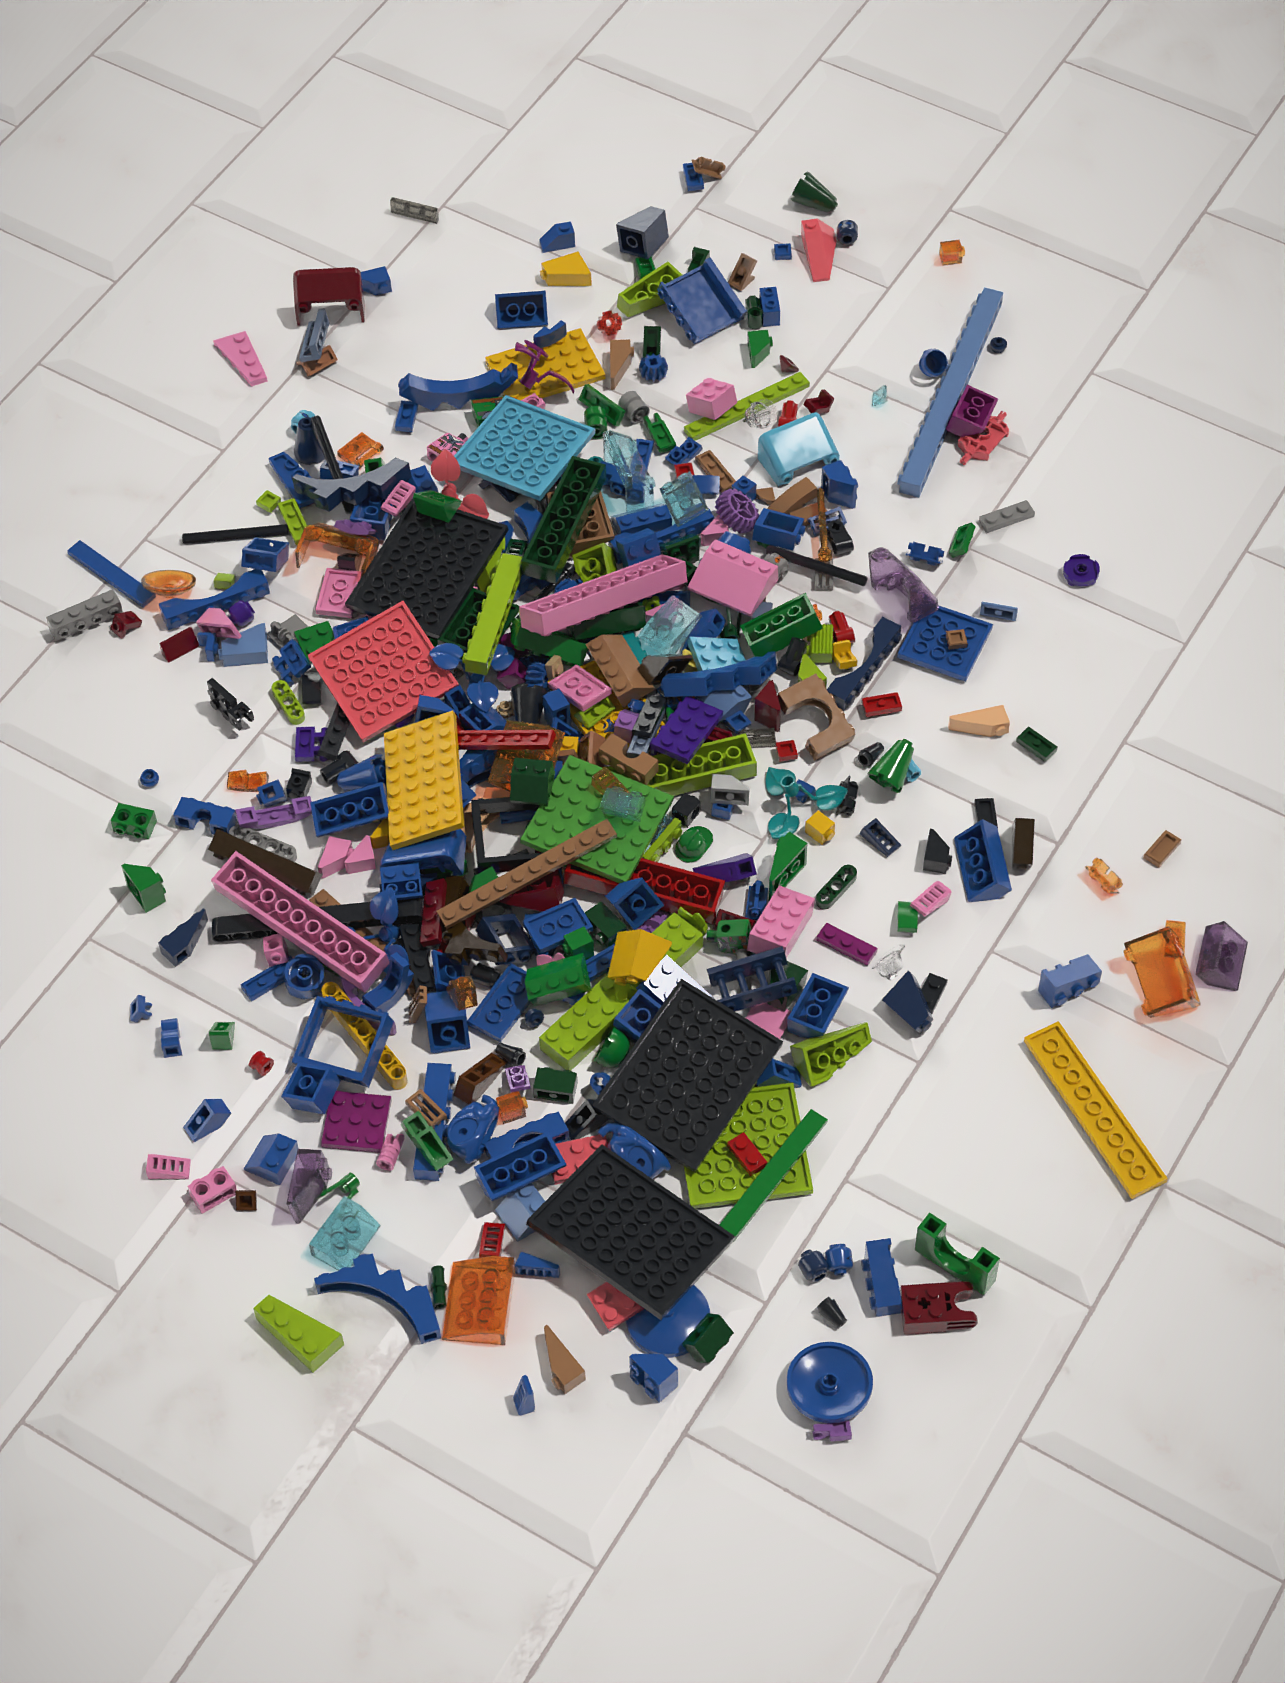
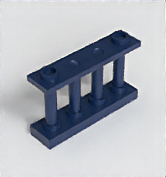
[707,946,798,1012]

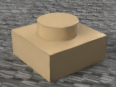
[545,655,564,681]

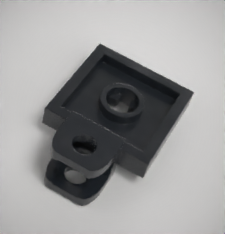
[207,677,254,731]

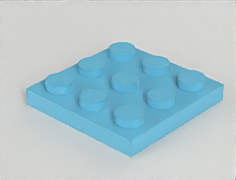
[687,637,749,686]

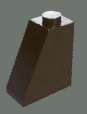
[1012,818,1035,870]

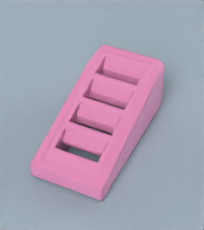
[381,480,416,517]
[910,881,952,917]
[146,1154,191,1179]

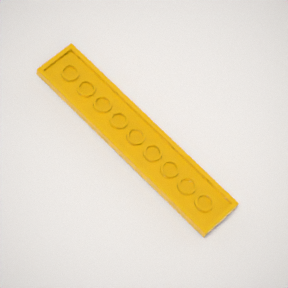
[1024,1021,1168,1199]

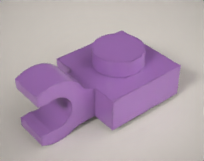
[812,1420,852,1441]

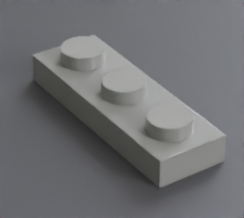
[979,500,1035,533]

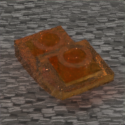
[227,769,269,792]

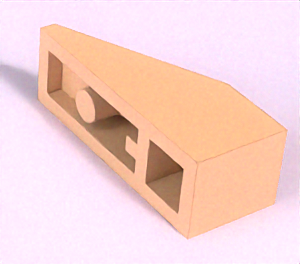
[948,705,1010,737]

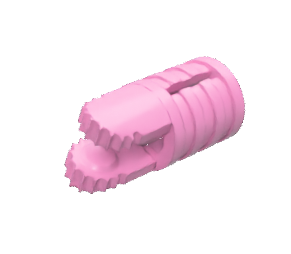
[376,1134,405,1171]

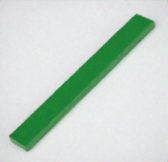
[720,1109,828,1242]

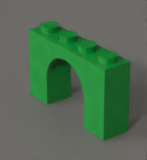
[915,1212,1000,1296]

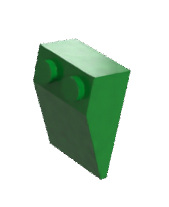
[768,832,808,901]

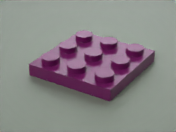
[321,1091,392,1153]

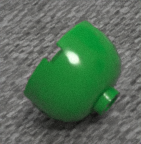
[594,1027,630,1068]

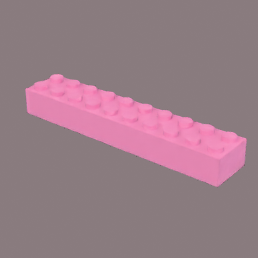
[519,554,687,636]
[211,851,389,993]

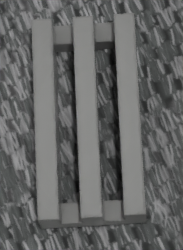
[815,558,833,590]

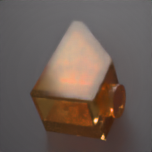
[446,976,478,1011]

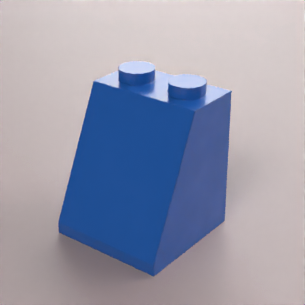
[425,989,471,1054]

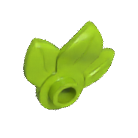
[677,907,708,936]

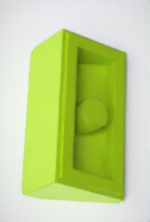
[574,696,615,729]

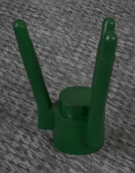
[720,606,742,639]

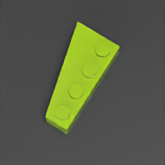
[617,261,683,317]
[253,1295,344,1373]

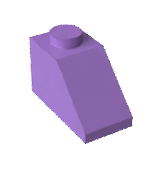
[614,709,640,744]

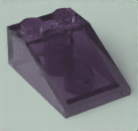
[286,1149,332,1224]

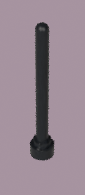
[516,562,576,619]

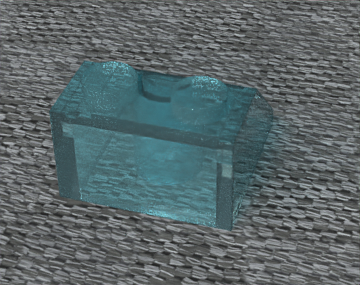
[600,786,646,822]

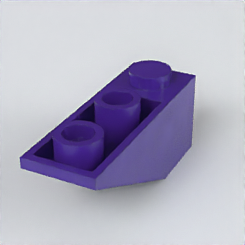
[692,853,757,882]

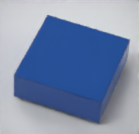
[774,243,792,260]

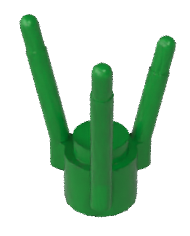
[313,1172,360,1223]

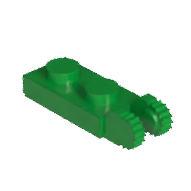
[643,413,676,453]

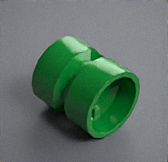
[584,406,608,439]

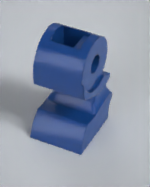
[161,1018,182,1058]

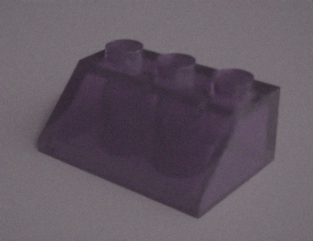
[1195,921,1248,991]

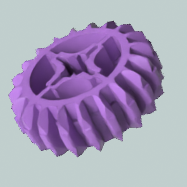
[715,489,759,534]

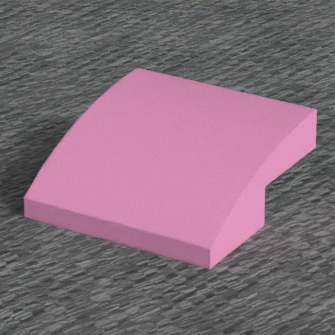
[745,1002,791,1039]

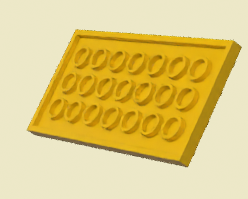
[384,711,464,850]

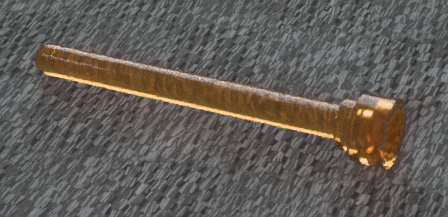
[817,488,832,562]

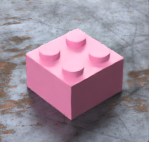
[686,378,737,420]

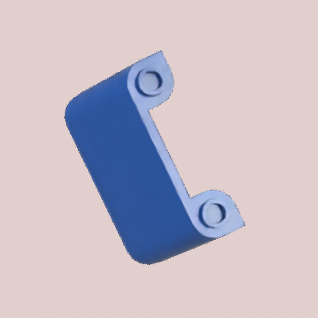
[380,829,466,876]

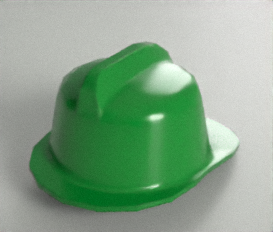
[675,826,713,863]

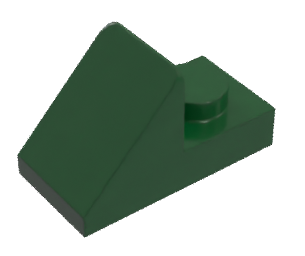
[643,326,661,358]

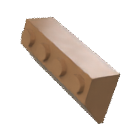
[586,635,655,708]

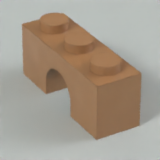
[599,734,658,785]

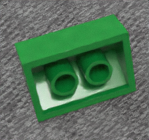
[525,953,592,1007]

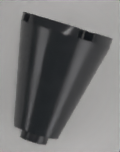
[510,684,547,730]

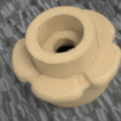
[496,701,513,718]

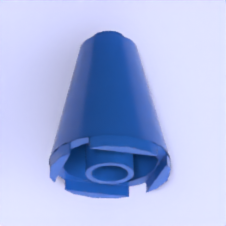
[337,754,387,791]

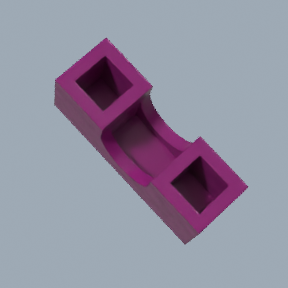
[497,632,529,689]

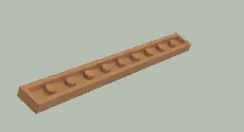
[437,819,617,930]

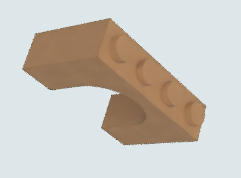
[777,674,856,761]

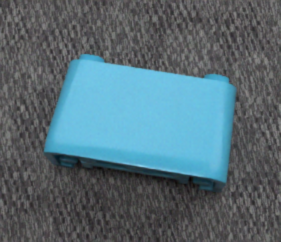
[758,412,840,487]

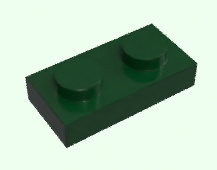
[1016,726,1058,762]

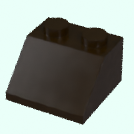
[637,654,693,685]

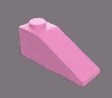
[196,608,242,639]

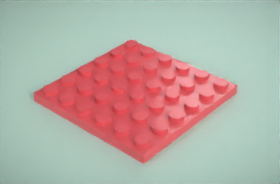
[308,601,459,743]

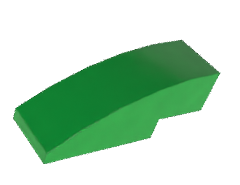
[400,1111,454,1171]

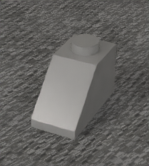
[711,774,750,806]

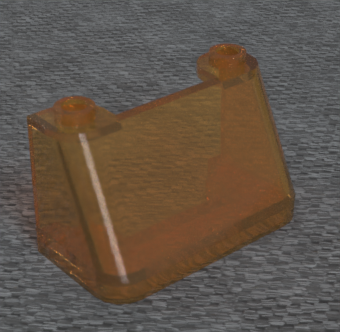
[1123,927,1201,1018]

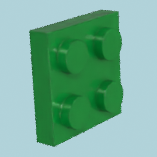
[294,621,335,664]

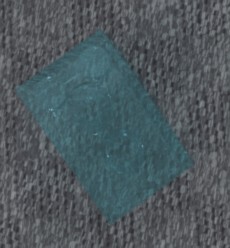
[659,472,709,527]
[637,596,702,655]

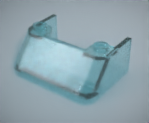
[603,430,656,512]

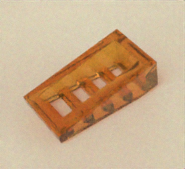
[591,767,632,808]

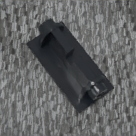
[836,776,858,816]

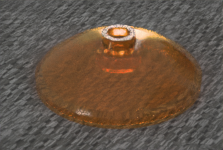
[141,570,196,598]

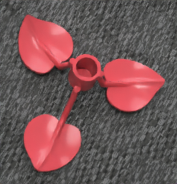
[430,449,489,519]

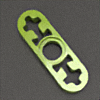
[272,680,305,725]

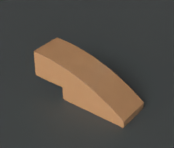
[767,477,817,514]

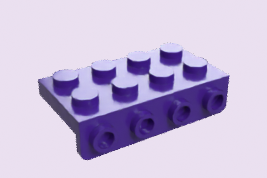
[649,696,723,764]

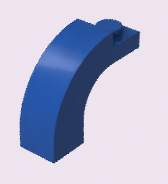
[362,952,414,1012]

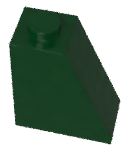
[767,961,808,1012]

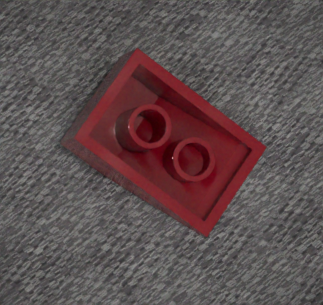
[499,870,565,912]

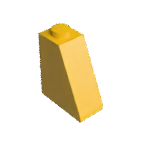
[540,251,592,286]

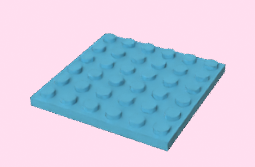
[454,395,595,501]

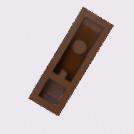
[453,1052,508,1104]

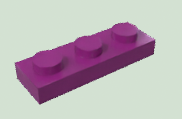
[816,922,878,966]

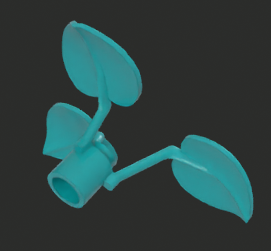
[766,767,847,839]

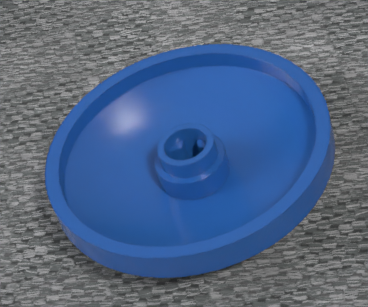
[626,1285,710,1358]
[787,1342,873,1423]

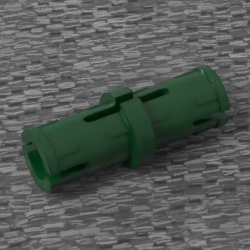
[430,1265,447,1309]

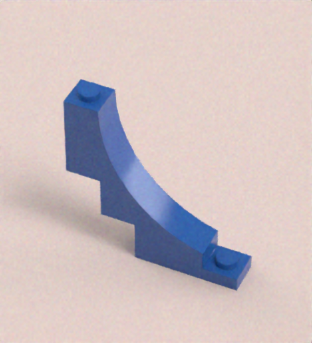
[398,362,518,411]
[661,651,777,697]

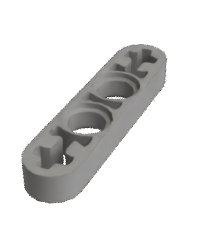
[229,825,297,862]

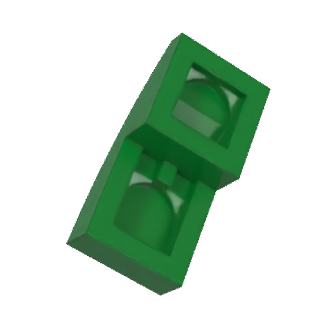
[897,901,918,933]

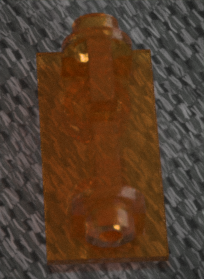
[1085,857,1123,894]

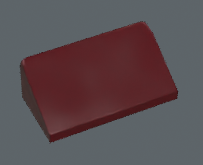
[159,627,199,662]

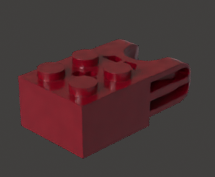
[900,1281,978,1335]

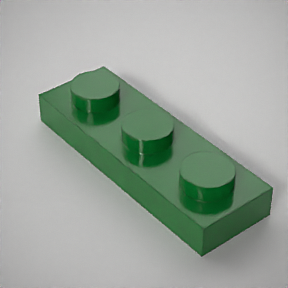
[578,384,626,426]

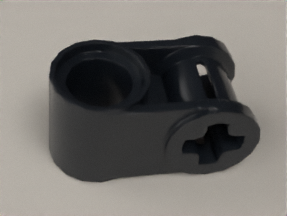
[827,520,854,555]

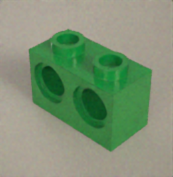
[111,803,157,839]

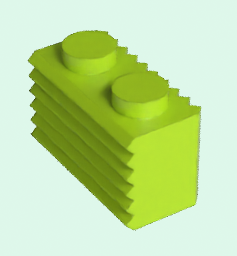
[806,624,833,663]

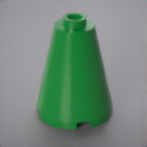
[867,738,914,793]

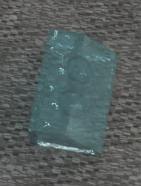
[309,1196,381,1271]

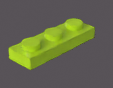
[277,498,313,545]
[642,817,682,862]

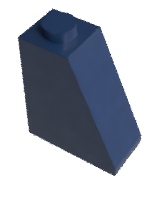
[882,970,934,1034]

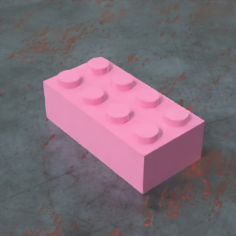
[747,885,815,959]

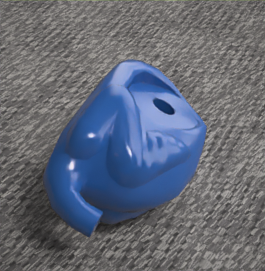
[447,1094,499,1164]
[597,1123,671,1179]

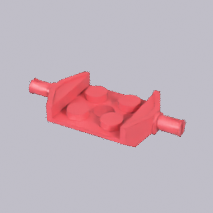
[958,411,1009,465]

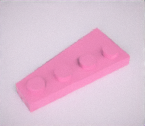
[213,331,268,387]

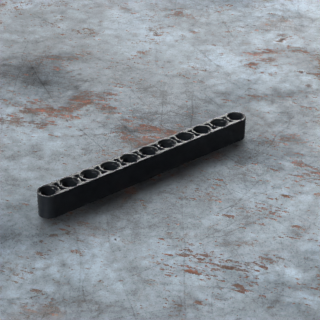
[212,898,423,942]

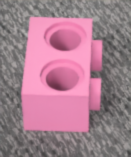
[187,1166,237,1214]

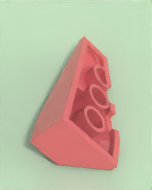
[801,219,837,282]

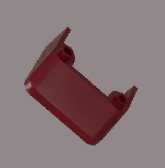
[293,267,365,326]

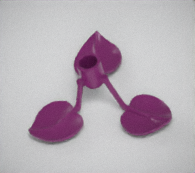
[515,340,575,394]

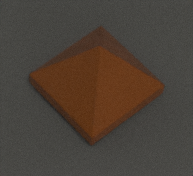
[235,1190,257,1211]

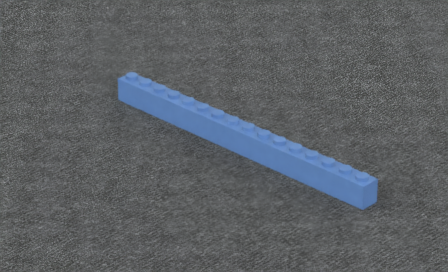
[897,287,1004,498]

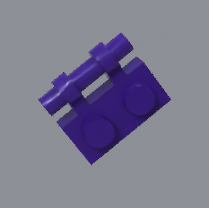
[295,726,327,762]

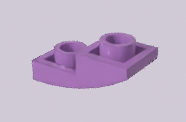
[334,519,376,535]
[505,1065,531,1092]

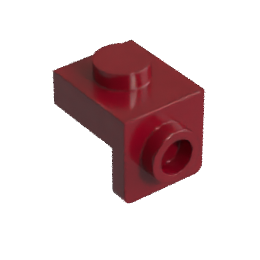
[803,389,834,414]
[110,611,142,638]

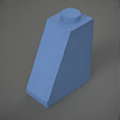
[218,623,268,667]

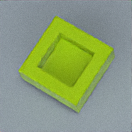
[256,490,281,513]

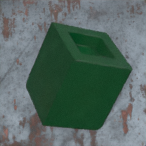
[688,247,710,272]

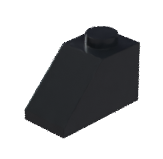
[923,828,952,874]
[565,1099,609,1140]

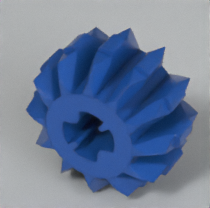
[639,353,668,382]
[525,662,548,690]

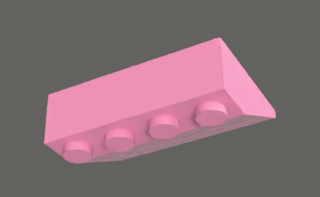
[688,539,778,617]

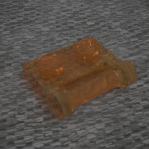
[337,432,384,469]

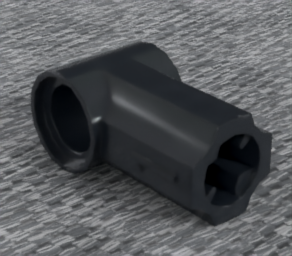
[778,637,808,677]
[320,750,359,784]

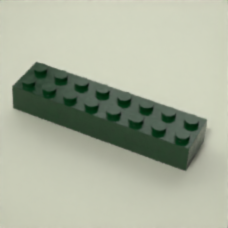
[521,456,606,584]

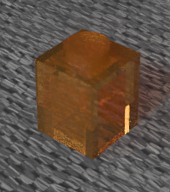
[939,239,965,266]
[496,1091,528,1124]

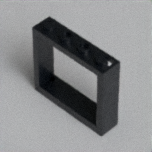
[471,797,543,874]

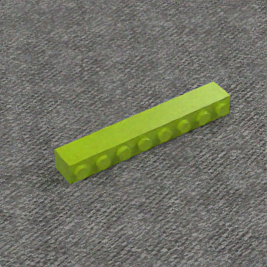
[462,553,523,675]

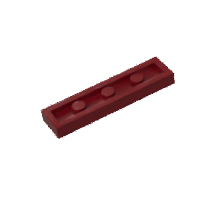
[420,878,447,947]

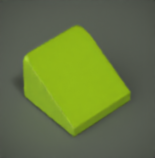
[213,573,236,589]

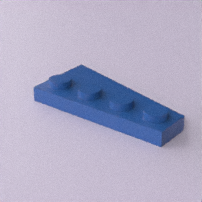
[268,452,315,509]

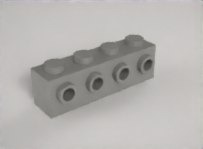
[46,589,123,642]

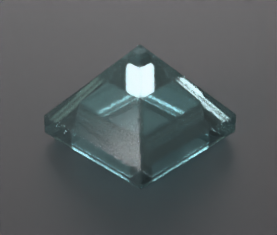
[872,385,888,407]

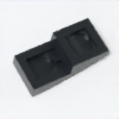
[302,672,322,705]

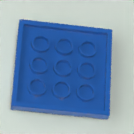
[897,601,993,682]

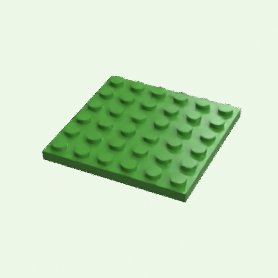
[520,755,674,883]

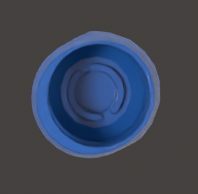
[919,348,948,377]

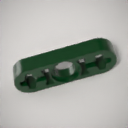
[816,864,857,909]

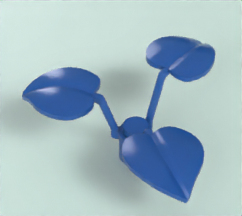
[429,643,515,713]
[348,887,409,974]

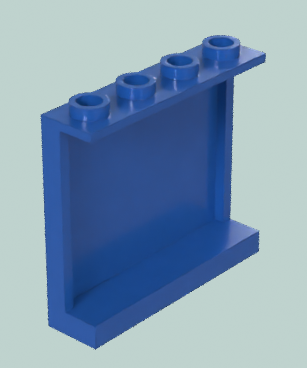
[657,257,747,344]

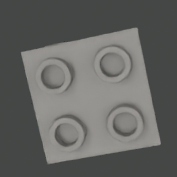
[267,614,309,648]

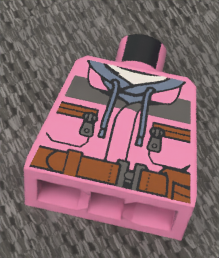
[427,433,468,461]

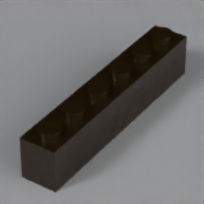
[208,829,323,896]

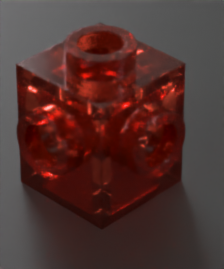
[597,310,622,336]

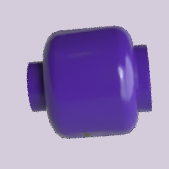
[228,600,255,627]

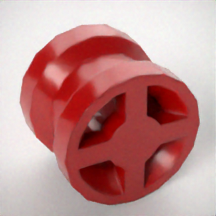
[249,1051,274,1076]

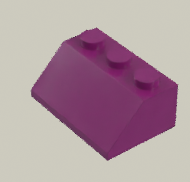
[946,384,998,437]

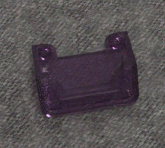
[868,547,939,623]

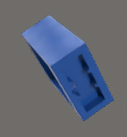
[752,508,806,551]
[241,537,289,572]

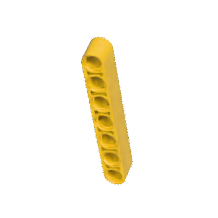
[322,982,408,1090]

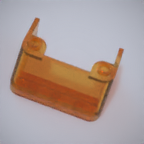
[295,523,379,577]

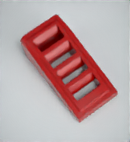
[479,1222,505,1263]

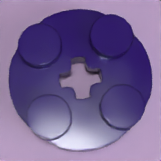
[1063,554,1100,586]

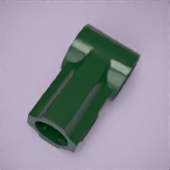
[745,295,763,330]

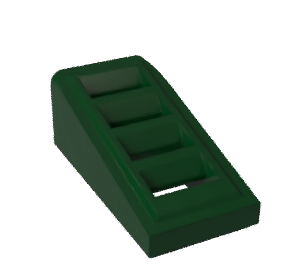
[505,539,528,557]

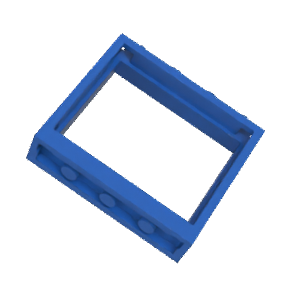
[292,996,394,1088]

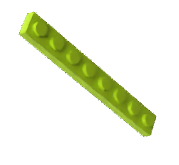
[684,371,810,441]

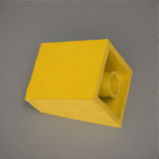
[607,929,672,986]

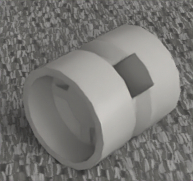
[618,391,650,424]

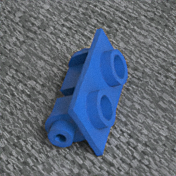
[905,541,945,566]
[745,880,768,920]

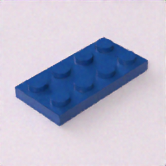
[467,963,531,1043]

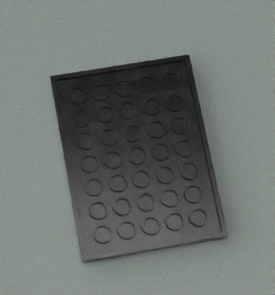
[345,498,509,639]
[592,978,783,1173]
[526,1144,735,1320]

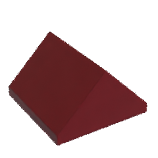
[754,680,781,732]

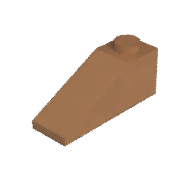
[610,339,634,390]
[544,1325,586,1394]

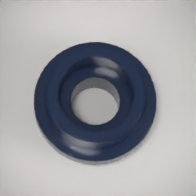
[990,337,1007,353]
[525,1008,544,1028]

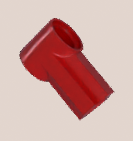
[778,400,798,427]
[828,611,855,644]

